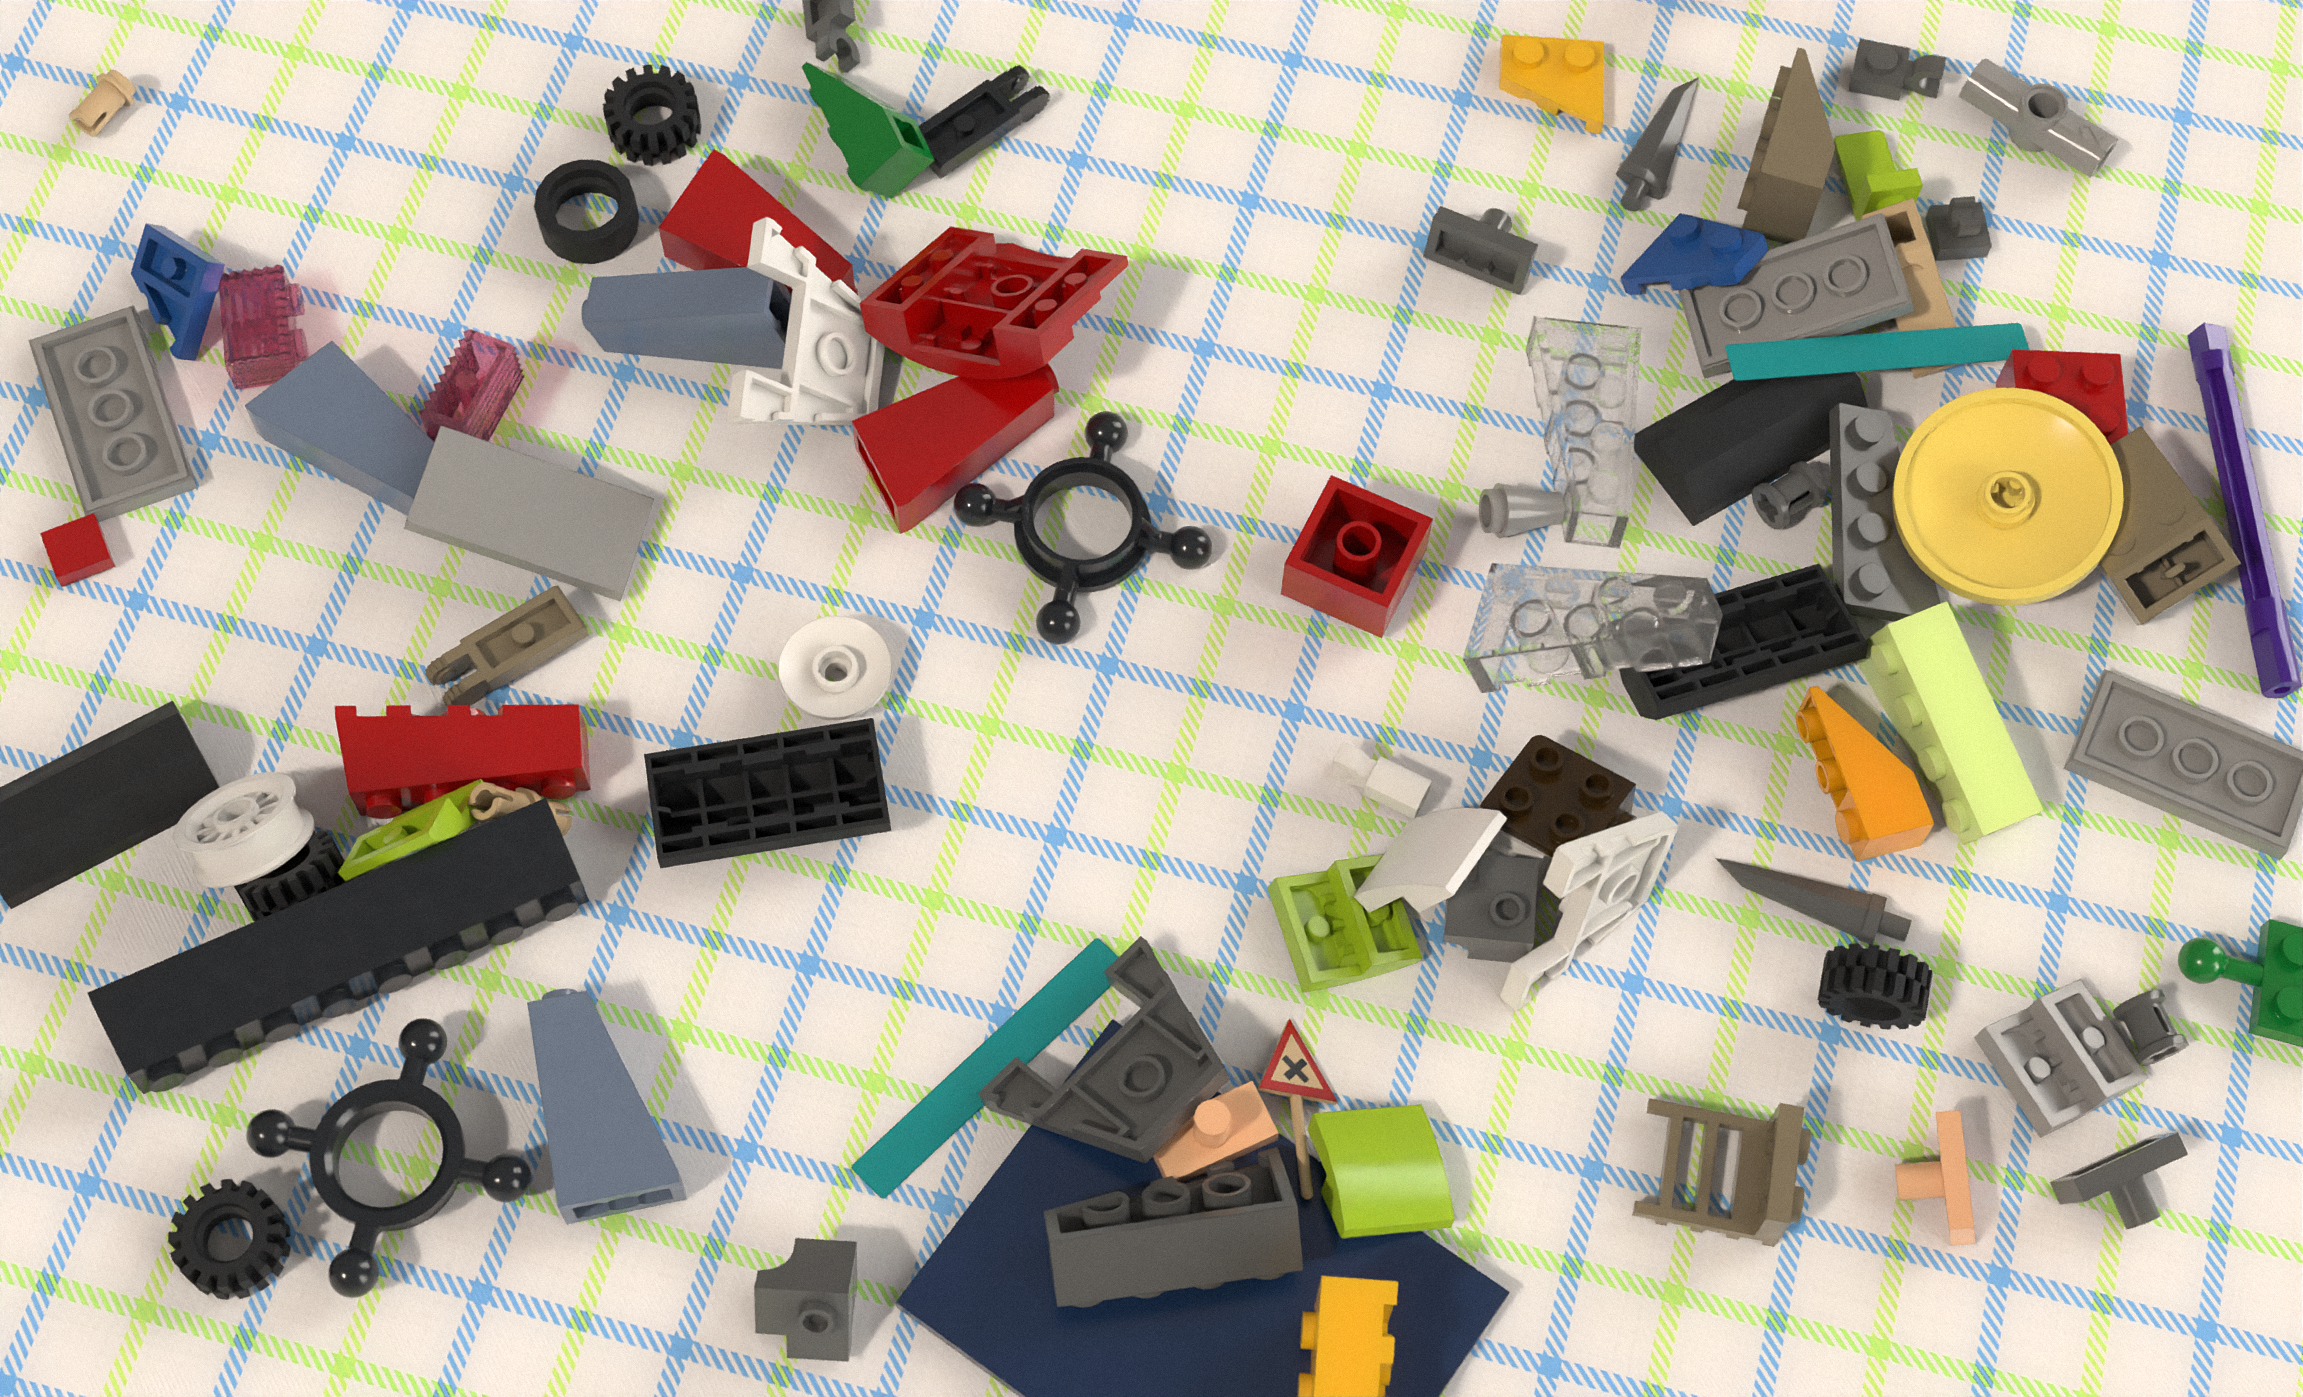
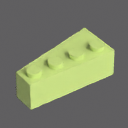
[1856,601,2044,845]

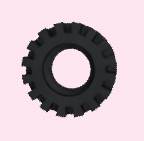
[603,64,701,166]
[234,830,351,922]
[1817,943,1933,1030]
[168,1179,291,1300]

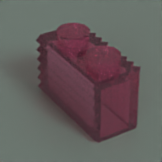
[219,265,309,390]
[418,329,524,442]

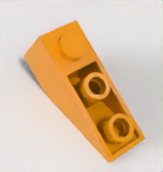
[1796,686,1935,862]

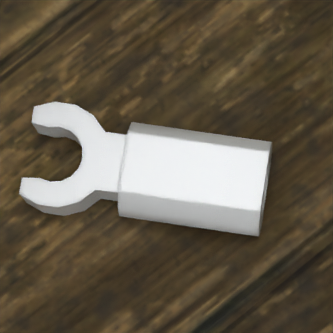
[1329,742,1432,819]

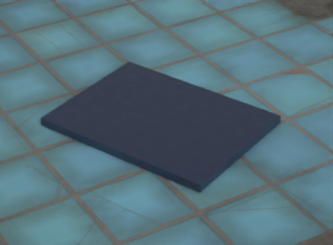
[896,1019,1510,1397]

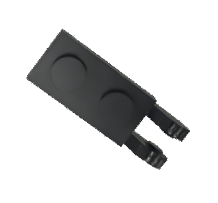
[918,65,1051,179]

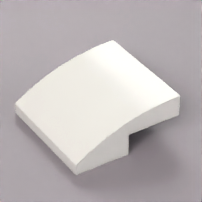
[1353,808,1507,913]

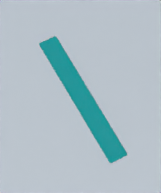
[1725,323,2030,381]
[852,938,1119,1198]

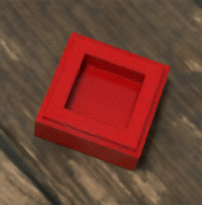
[40,513,116,587]

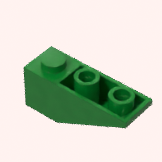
[801,62,935,199]

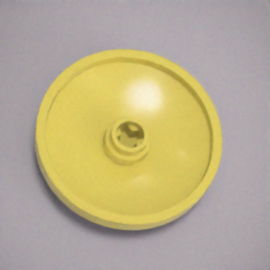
[1892,388,2124,606]

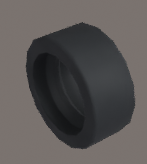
[534,159,639,264]

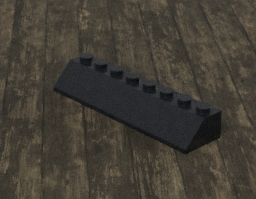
[88,798,589,1094]

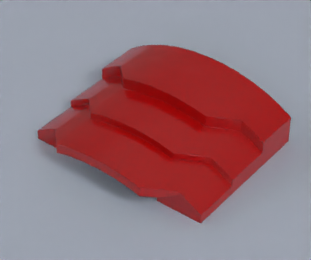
[859,226,1129,380]

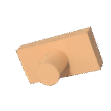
[1153,1081,1279,1183]
[1895,1110,1975,1246]

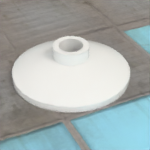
[778,616,892,720]

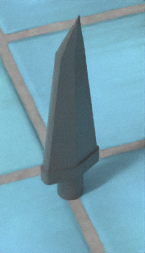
[1616,77,1699,211]
[1715,858,1912,944]

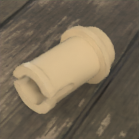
[69,70,136,137]

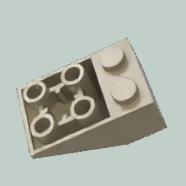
[1737,47,1835,244]
[2097,426,2241,625]

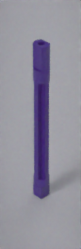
[2187,322,2302,699]

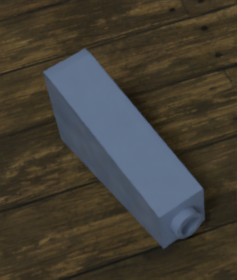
[581,267,792,369]
[244,341,434,516]
[527,988,687,1224]

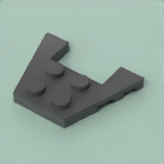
[978,936,1230,1163]

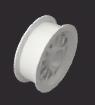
[173,772,315,888]

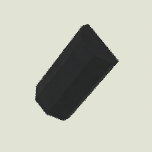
[1630,372,1869,526]
[1611,564,1868,720]
[0,701,220,909]
[644,718,891,868]

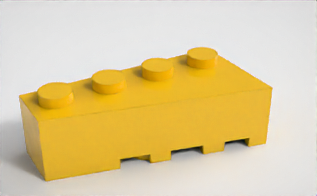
[1297,1276,1398,1397]

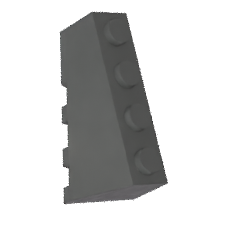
[1044,1147,1303,1307]

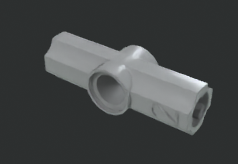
[1959,58,2118,178]

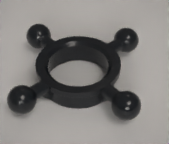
[954,411,1212,645]
[246,1018,532,1298]

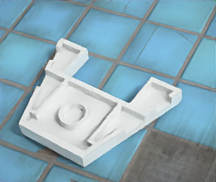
[726,217,885,426]
[1500,811,1679,1012]

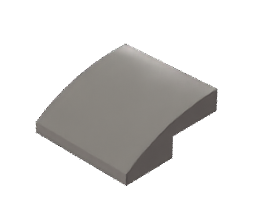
[1974,979,2148,1138]

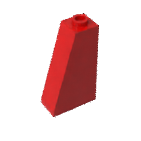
[658,149,858,296]
[852,363,1059,534]

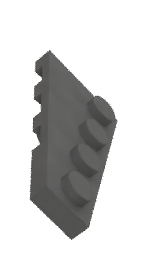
[1829,403,1941,622]

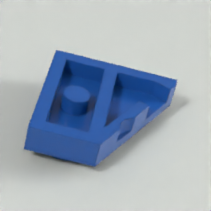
[1620,213,1769,295]
[131,223,225,361]

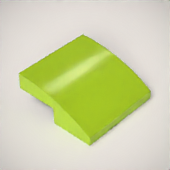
[338,779,485,881]
[1267,854,1423,993]
[1307,1104,1455,1238]

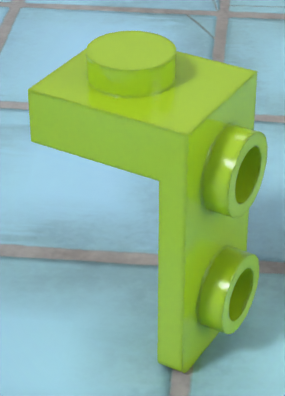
[1834,130,1923,221]

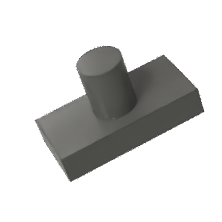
[1423,206,1538,295]
[2050,1132,2188,1229]

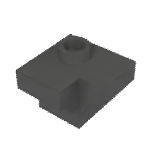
[1443,854,1539,963]
[754,1238,857,1362]

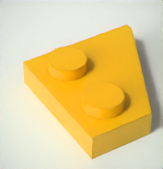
[1499,35,1604,134]

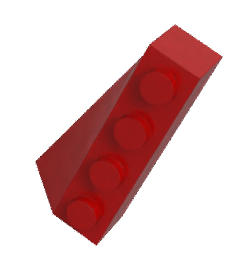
[335,704,591,819]

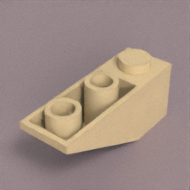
[1862,198,1959,379]

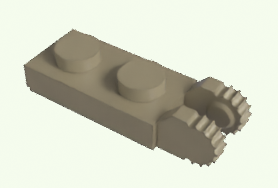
[425,585,589,707]

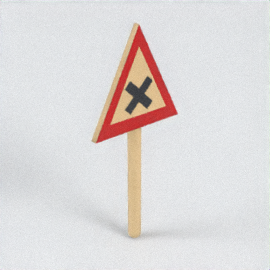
[1257,1018,1338,1199]

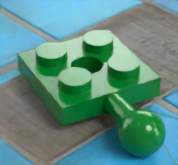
[2178,919,2303,1047]

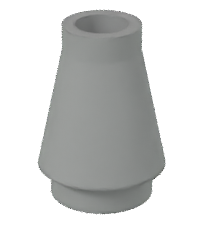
[1479,483,1564,538]

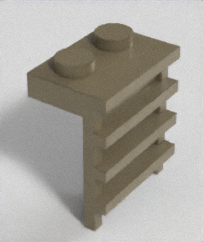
[1632,1098,1811,1247]

